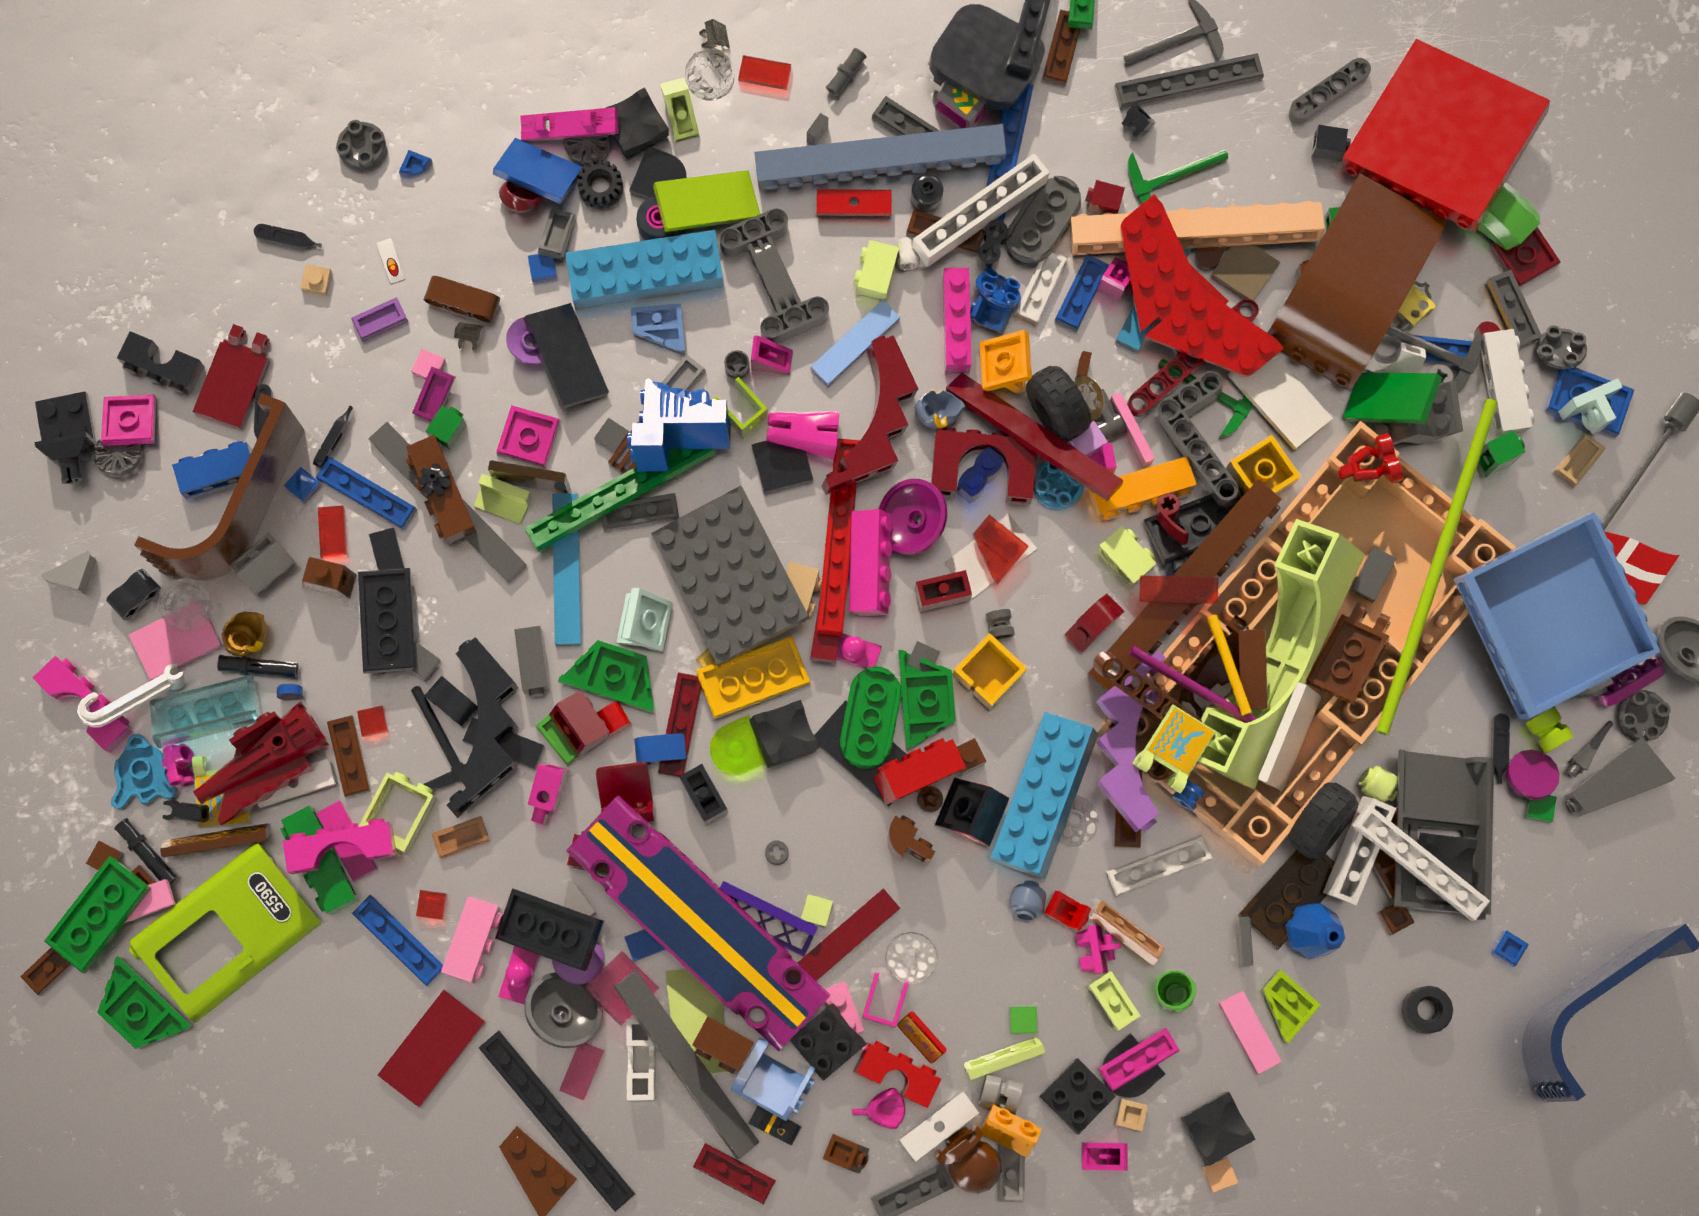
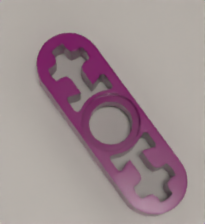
[1598,656,1666,706]

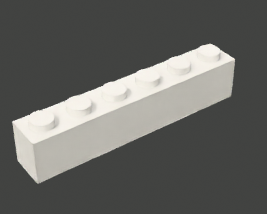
[912,154,1049,267]

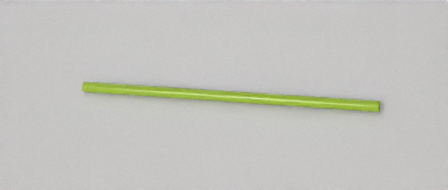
[1376,399,1498,736]

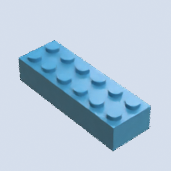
[565,230,724,310]
[991,712,1098,880]

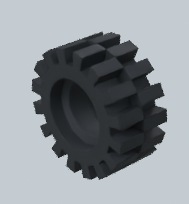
[577,159,623,209]

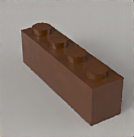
[405,435,477,544]

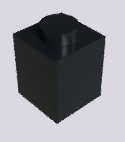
[1311,125,1351,161]

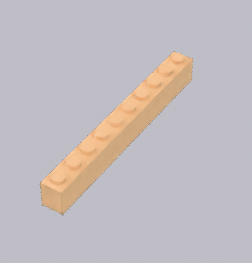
[1070,201,1325,255]

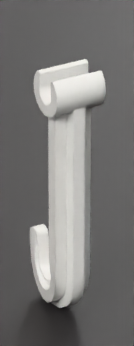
[78,663,185,727]

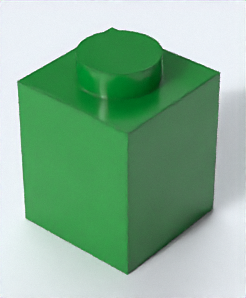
[426,406,466,450]

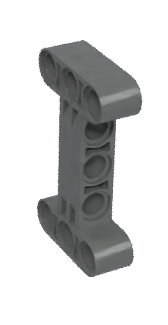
[719,208,829,344]

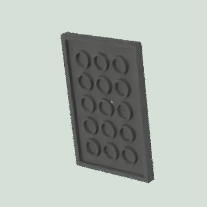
[651,485,810,666]

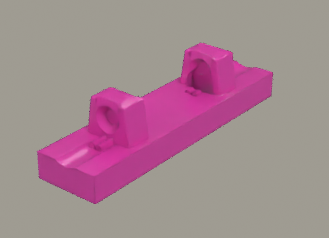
[520,107,619,142]

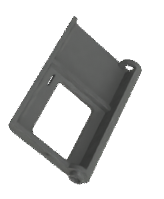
[1394,749,1494,920]

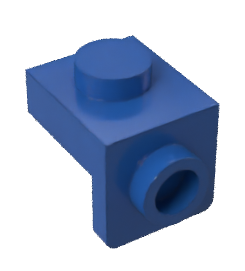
[970,295,1013,333]

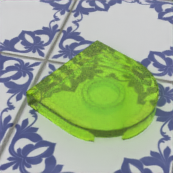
[710,714,766,775]

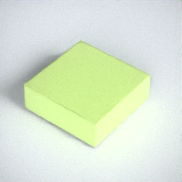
[801,894,833,927]

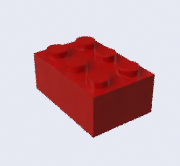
[873,738,966,805]

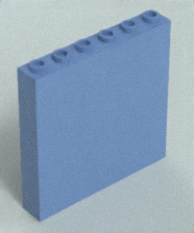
[1453,512,1660,719]

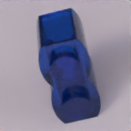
[956,447,1004,503]

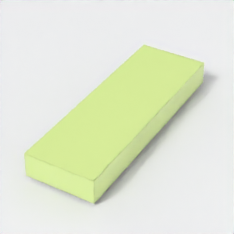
[964,1037,1045,1080]

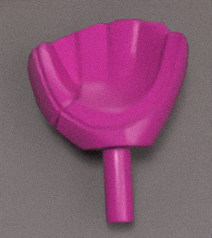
[852,1088,906,1129]

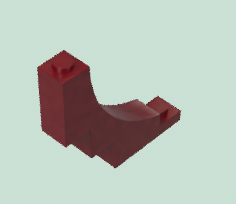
[821,335,919,495]

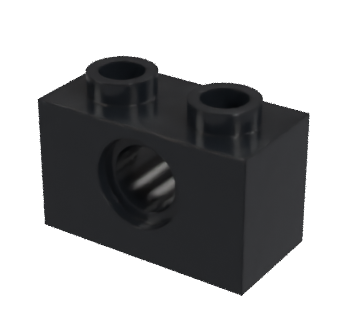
[679,764,728,825]

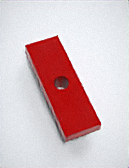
[817,189,892,216]

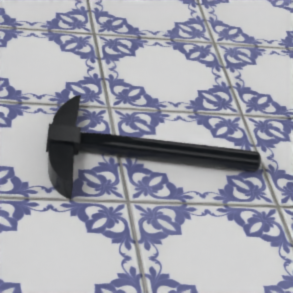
[411,686,466,790]

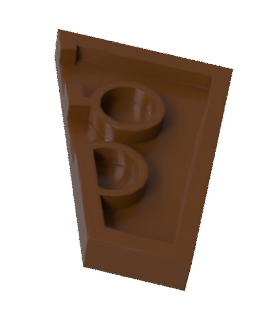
[499,1126,578,1216]

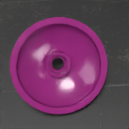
[878,479,947,555]

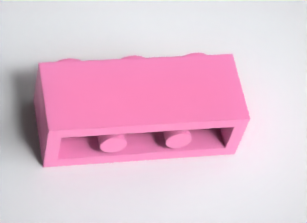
[441,896,503,983]

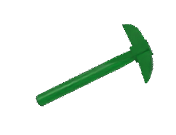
[1127,150,1228,204]
[1158,359,1253,438]

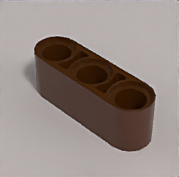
[423,276,501,323]

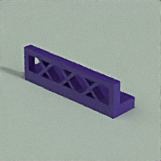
[720,881,818,957]

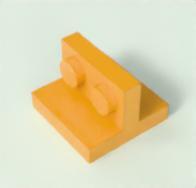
[980,330,1032,395]

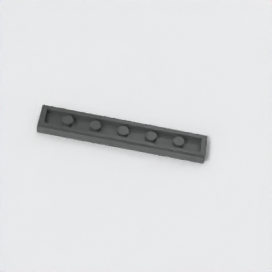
[1114,53,1264,109]

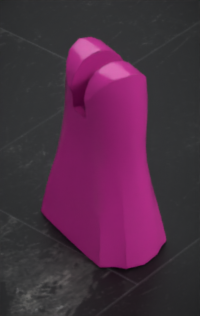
[766,411,839,460]

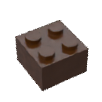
[692,1016,756,1074]

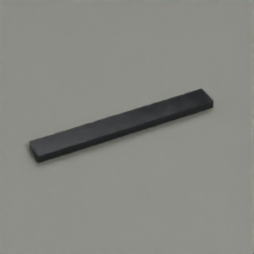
[479,1030,636,1212]

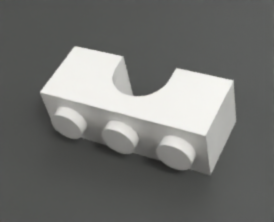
[1365,342,1426,373]
[626,1019,655,1101]

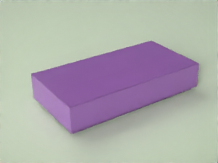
[351,297,408,342]

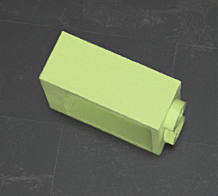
[358,772,437,854]

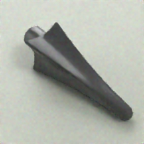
[1567,721,1613,777]

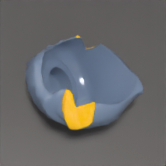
[914,390,965,430]

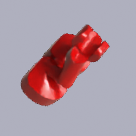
[1338,433,1403,484]

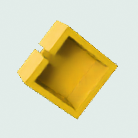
[952,633,1027,710]

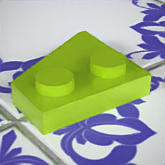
[1262,970,1321,1043]

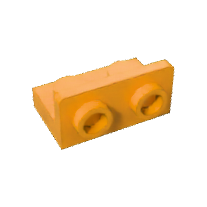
[981,1104,1041,1157]

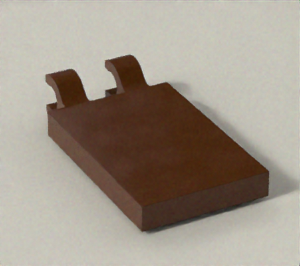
[1306,602,1391,705]

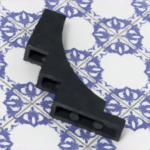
[446,637,518,818]

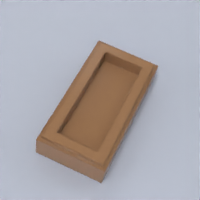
[432,816,490,859]

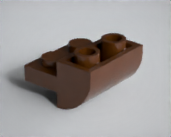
[887,815,936,865]

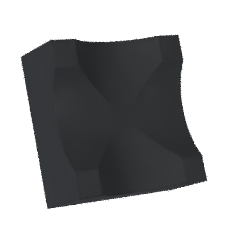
[606,87,670,158]
[749,700,820,768]
[1416,833,1477,887]
[790,1003,867,1081]
[1039,1058,1116,1135]
[1180,1092,1256,1166]

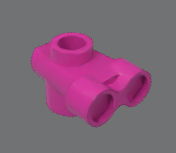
[162,744,195,787]

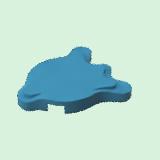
[111,734,178,809]

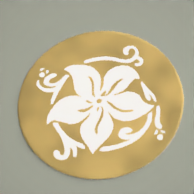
[1074,376,1104,421]

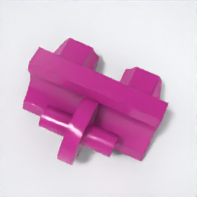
[1076,925,1121,974]

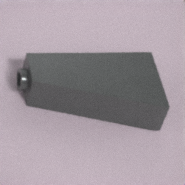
[1564,737,1676,816]

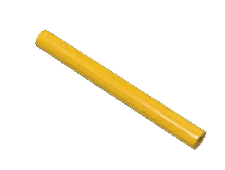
[1207,615,1252,716]

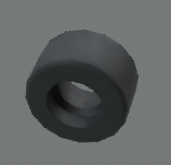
[1401,985,1453,1034]

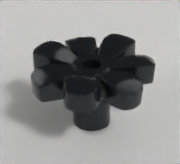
[418,463,451,496]

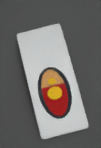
[377,238,405,284]

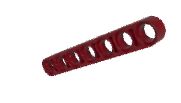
[1127,299,1259,417]

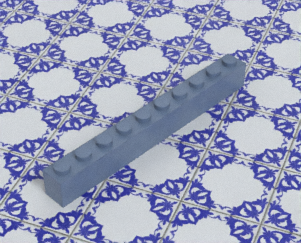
[754,124,1006,190]

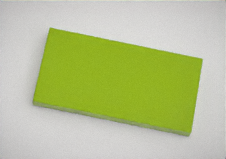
[653,170,760,232]

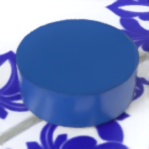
[276,684,303,701]

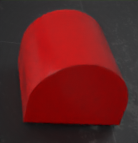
[597,701,632,737]

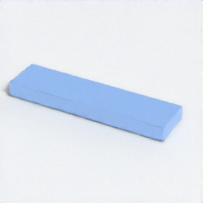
[810,300,900,386]

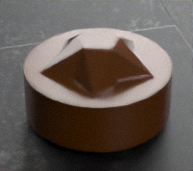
[917,786,943,813]

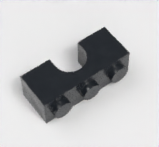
[117,331,205,393]

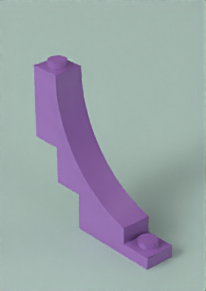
[1096,650,1166,832]

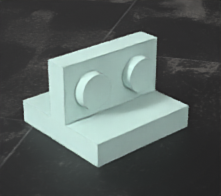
[1558,378,1622,435]
[616,588,673,652]

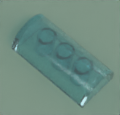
[150,675,263,748]

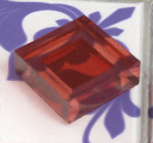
[357,705,389,737]
[416,890,447,920]

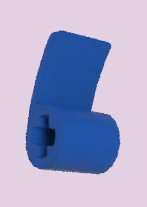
[634,734,686,765]

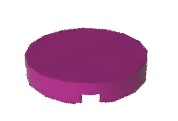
[1506,749,1560,801]

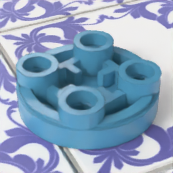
[1033,461,1084,510]

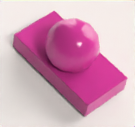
[837,633,882,669]
[498,946,540,1004]

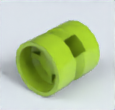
[1526,706,1574,753]

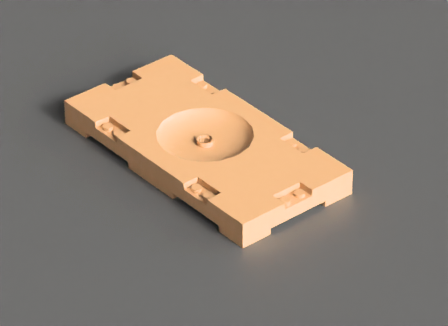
[1097,421,1517,867]

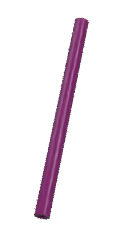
[1128,646,1258,723]

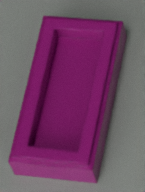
[412,366,456,421]

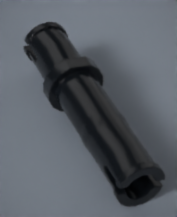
[217,655,299,679]
[114,818,178,885]

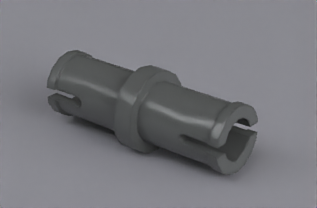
[826,48,867,97]

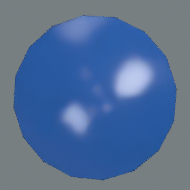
[976,268,1021,308]

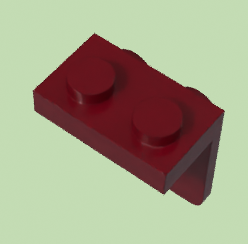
[596,762,654,826]

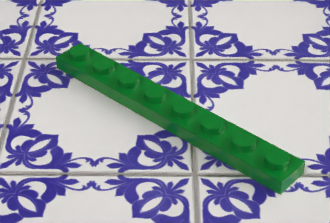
[524,449,716,552]

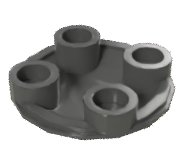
[336,120,386,168]
[1536,325,1587,369]
[1619,690,1671,741]

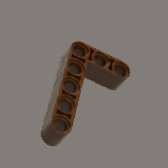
[1093,652,1202,781]

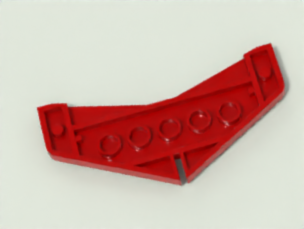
[1120,194,1284,377]

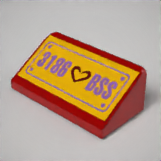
[897,1011,947,1063]

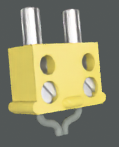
[1396,281,1435,331]

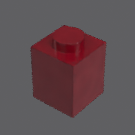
[1085,180,1125,215]

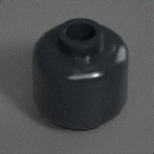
[911,174,944,211]

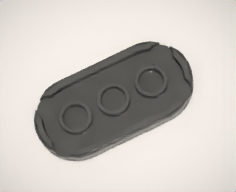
[1006,176,1081,263]

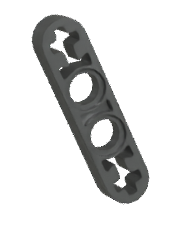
[1289,58,1371,123]

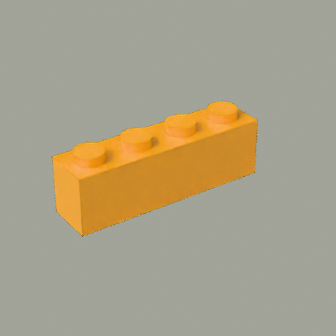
[1088,456,1197,520]

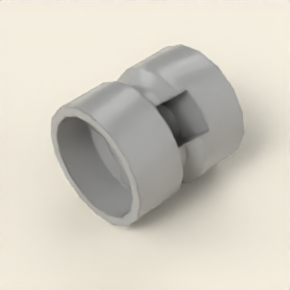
[978,1074,1023,1115]

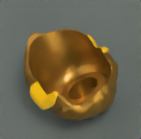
[221,611,267,657]

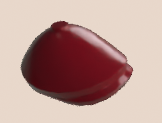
[499,181,545,213]

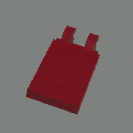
[192,324,270,430]

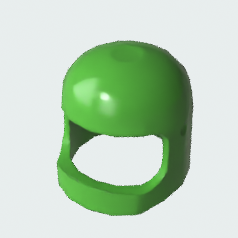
[1156,970,1196,1012]

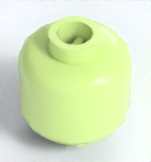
[1359,766,1398,803]

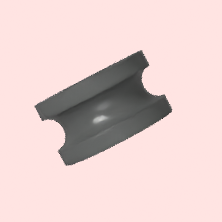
[765,840,789,865]

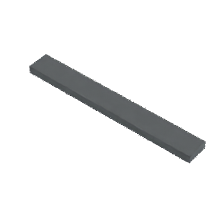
[368,422,527,583]
[613,970,759,1159]

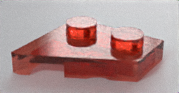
[973,514,1029,585]

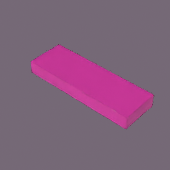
[316,800,377,882]
[1098,1028,1180,1092]

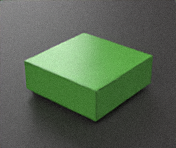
[1010,1006,1038,1034]

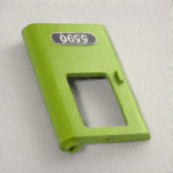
[128,842,322,1023]

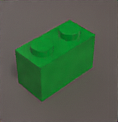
[1478,430,1526,477]

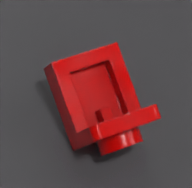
[1044,890,1091,931]

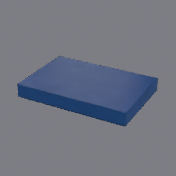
[493,138,582,204]
[1545,367,1635,437]

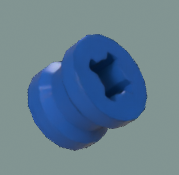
[1172,780,1205,811]

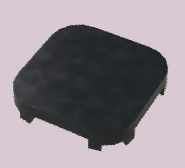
[928,4,1045,113]

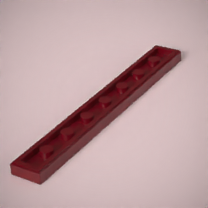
[946,372,1123,501]

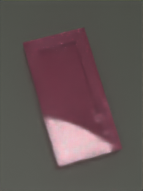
[559,1043,604,1101]

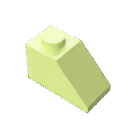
[660,78,699,140]

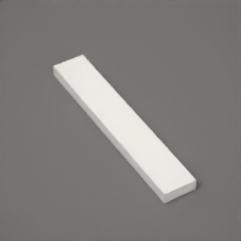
[1352,805,1490,922]

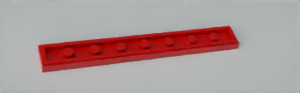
[817,438,860,636]

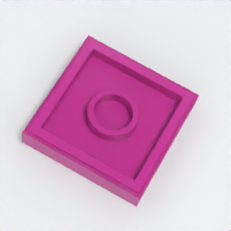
[101,395,157,446]
[496,405,561,468]

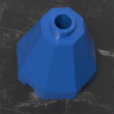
[1286,902,1345,959]

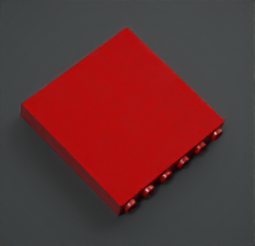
[1342,39,1550,232]

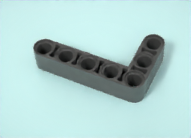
[1158,371,1238,508]

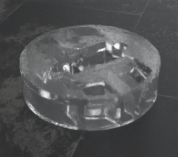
[685,49,735,101]

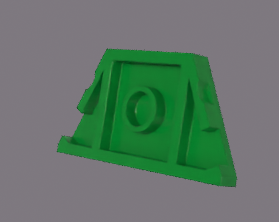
[558,640,654,713]
[898,650,956,750]
[97,956,192,1049]

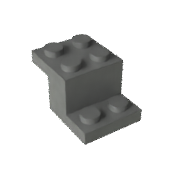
[1374,381,1463,445]

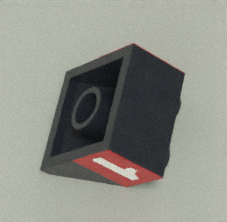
[935,777,1010,847]

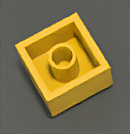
[1226,435,1301,495]

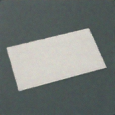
[944,514,1037,598]

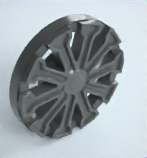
[564,135,611,165]
[93,439,142,477]

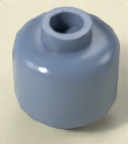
[1010,880,1046,922]

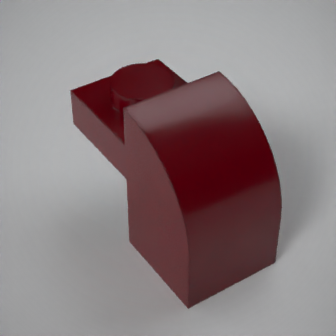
[1064,593,1125,653]

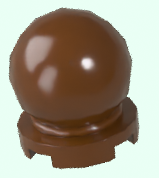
[934,1123,1002,1194]

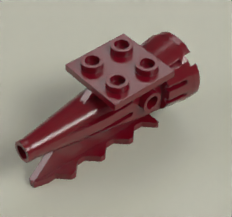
[193,702,329,826]

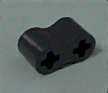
[977,220,1008,271]
[106,568,161,620]
[424,676,478,727]

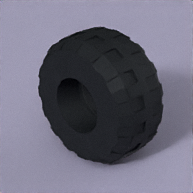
[1026,366,1092,442]
[1288,782,1359,859]

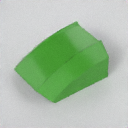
[1478,182,1540,250]

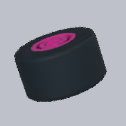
[636,196,681,240]

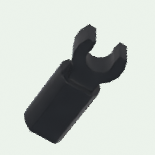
[162,800,209,823]

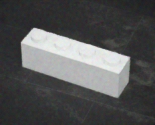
[1480,329,1534,436]
[1323,796,1396,906]

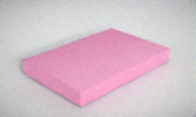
[129,600,223,681]

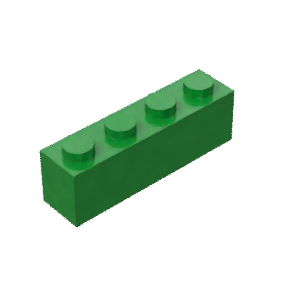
[280,805,360,915]

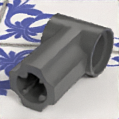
[1094,389,1127,441]

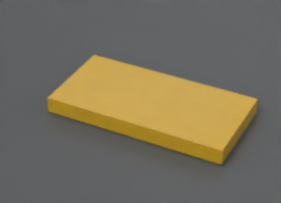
[696,636,811,719]

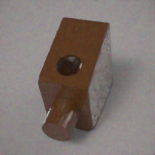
[302,557,357,599]

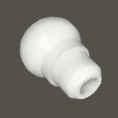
[896,238,920,271]

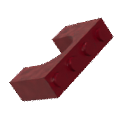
[931,427,1036,504]

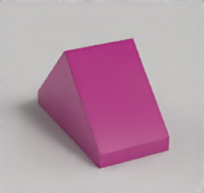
[1098,257,1130,302]
[751,335,793,375]
[1082,1142,1128,1171]

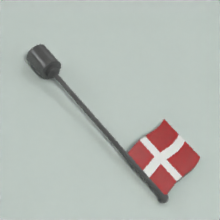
[1603,392,1699,604]

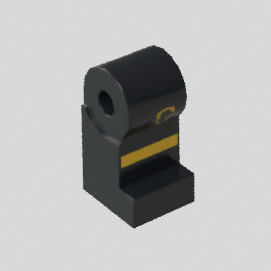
[748,1106,802,1146]

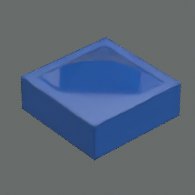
[284,467,321,503]

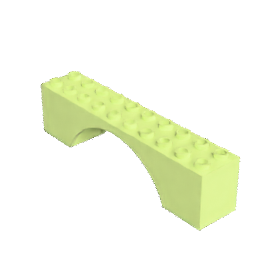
[1197,519,1365,790]

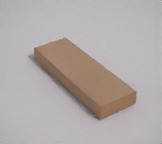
[1090,901,1165,966]

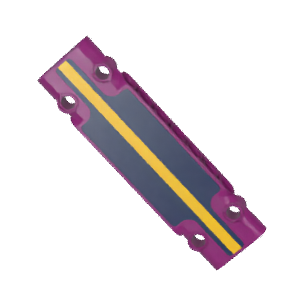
[566,795,831,1051]

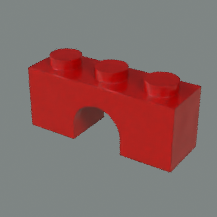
[853,1041,941,1108]

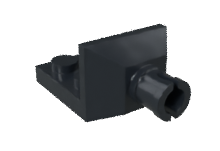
[34,391,96,484]

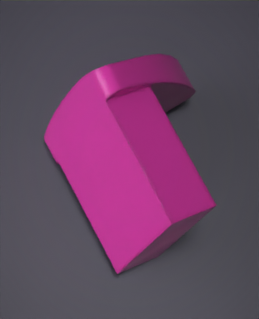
[1090,443,1117,474]

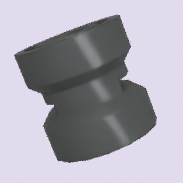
[724,350,750,381]
[985,609,1015,640]

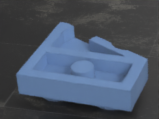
[631,303,685,353]

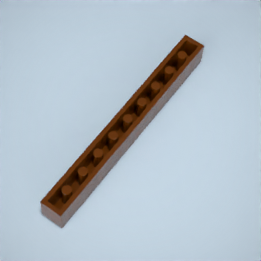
[1088,479,1282,691]

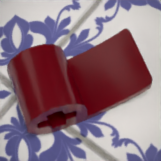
[1156,493,1189,545]

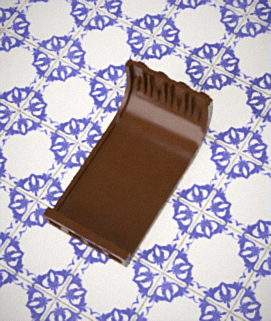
[1268,173,1447,390]
[134,393,304,580]

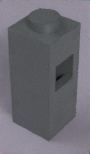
[514,626,550,697]

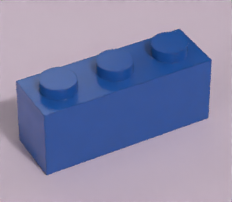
[172,441,252,499]

